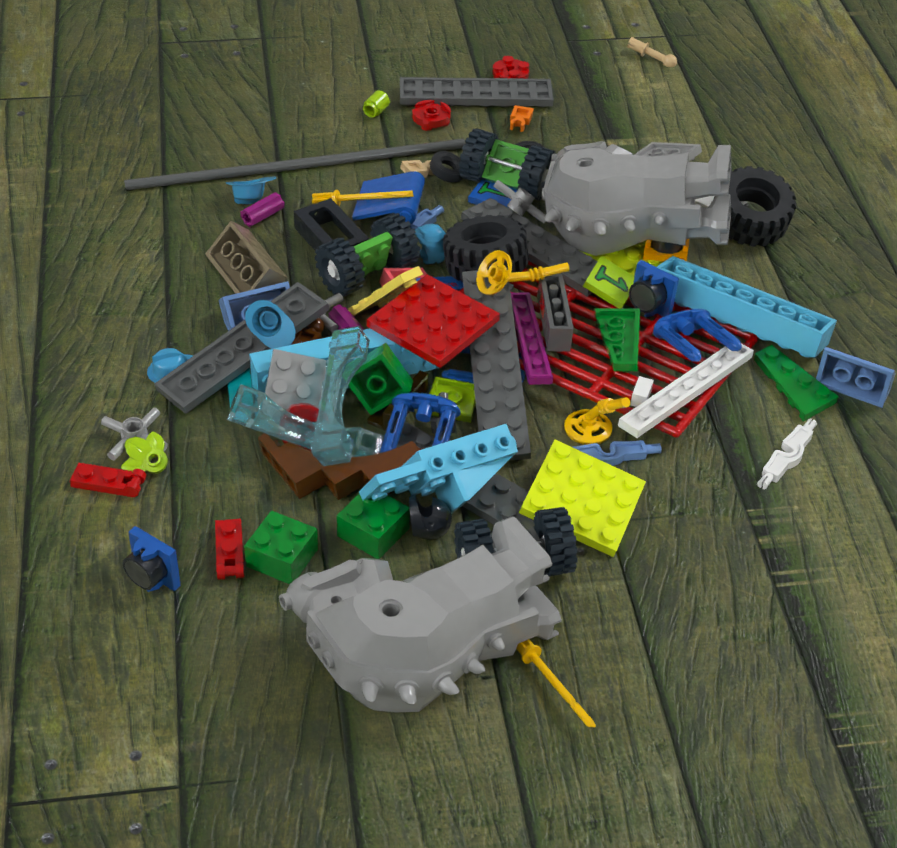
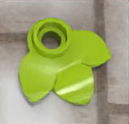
[121,432,168,473]

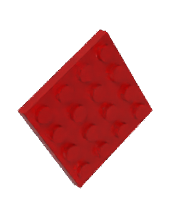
[367,274,500,368]

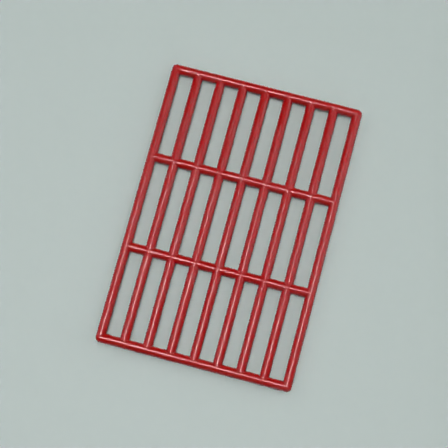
[459,261,759,438]

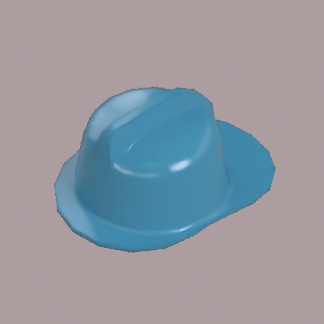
[226,176,276,204]
[245,300,296,349]
[147,348,193,383]

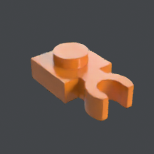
[510,105,534,132]

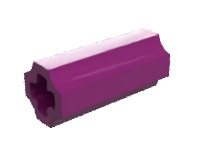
[240,192,284,227]
[328,305,364,334]

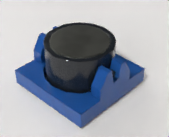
[629,260,679,317]
[123,526,181,592]

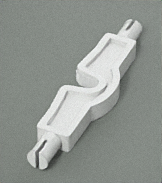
[757,418,817,489]

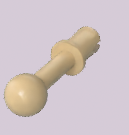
[627,37,677,67]

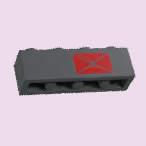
[537,274,574,352]

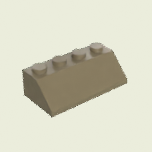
[205,221,288,294]

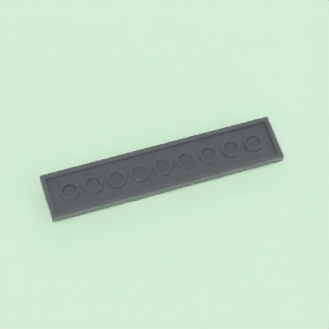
[462,267,531,461]

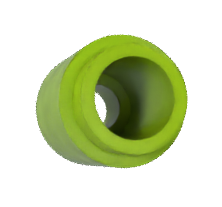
[363,90,390,118]

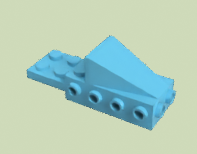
[359,424,518,513]

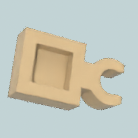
[400,160,434,178]

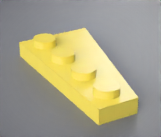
[348,266,423,316]

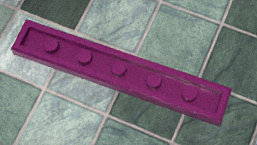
[511,293,553,385]

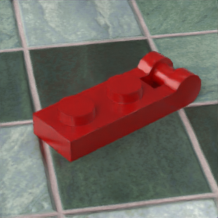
[70,463,147,497]
[215,519,244,580]

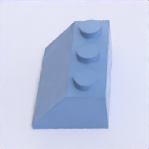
[218,281,290,331]
[816,347,895,408]

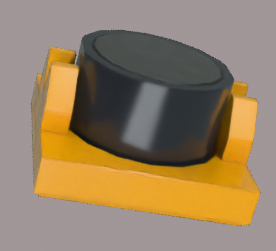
[643,239,690,262]

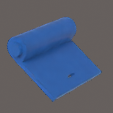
[352,171,425,224]

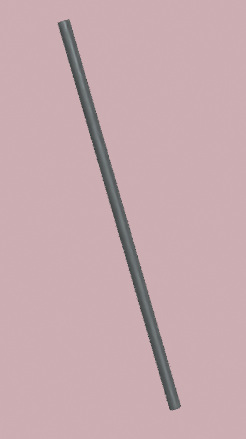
[124,139,465,190]

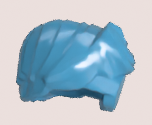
[415,224,445,264]

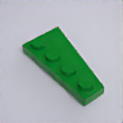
[594,308,640,372]
[754,345,838,422]

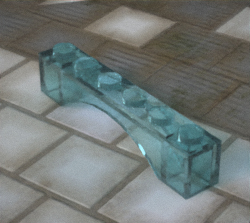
[311,326,370,466]
[227,384,383,457]

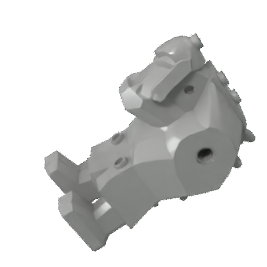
[542,141,731,256]
[279,517,562,712]

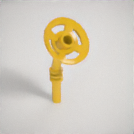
[476,250,569,295]
[564,397,630,445]

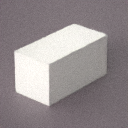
[630,376,654,407]

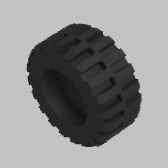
[714,166,797,247]
[443,215,529,282]

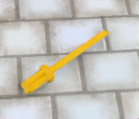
[312,190,414,206]
[516,639,596,728]

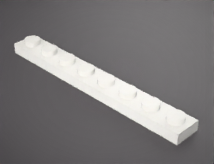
[618,343,754,438]

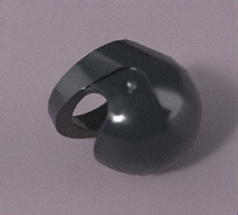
[409,495,452,540]

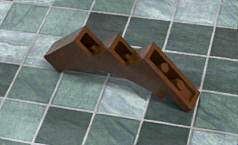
[258,433,423,500]

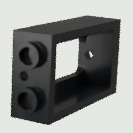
[294,198,369,250]

